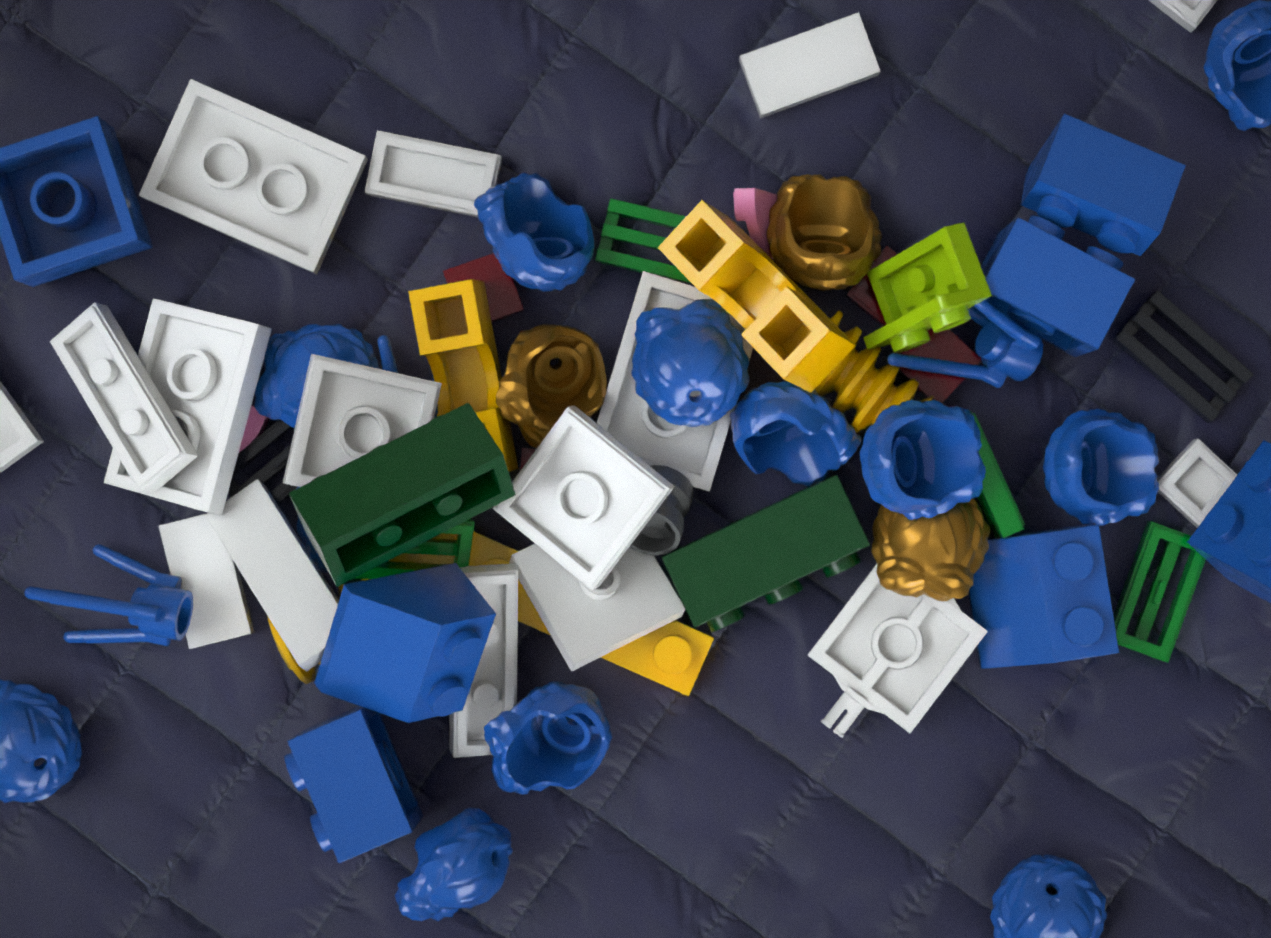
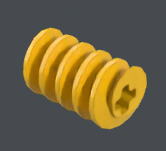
[815,310,934,433]

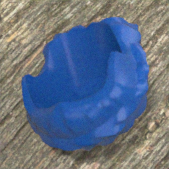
[1203,0,1271,131]
[474,172,594,292]
[631,299,750,427]
[254,324,380,428]
[730,381,861,486]
[860,400,986,520]
[1043,409,1159,526]
[0,679,82,803]
[484,681,612,795]
[395,808,513,922]
[990,854,1107,938]

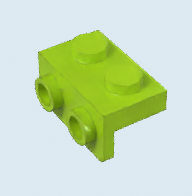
[863,222,992,354]

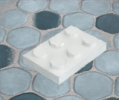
[139,79,368,275]
[597,271,753,492]
[104,298,272,515]

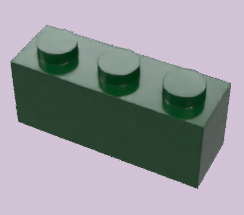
[289,402,516,587]
[661,475,870,632]

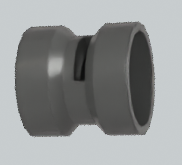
[630,465,694,556]

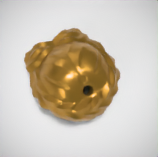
[767,174,882,291]
[496,324,607,448]
[871,499,990,602]

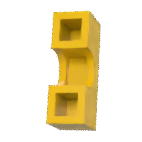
[658,200,856,393]
[408,279,519,472]

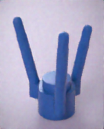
[887,300,1043,388]
[24,544,193,646]

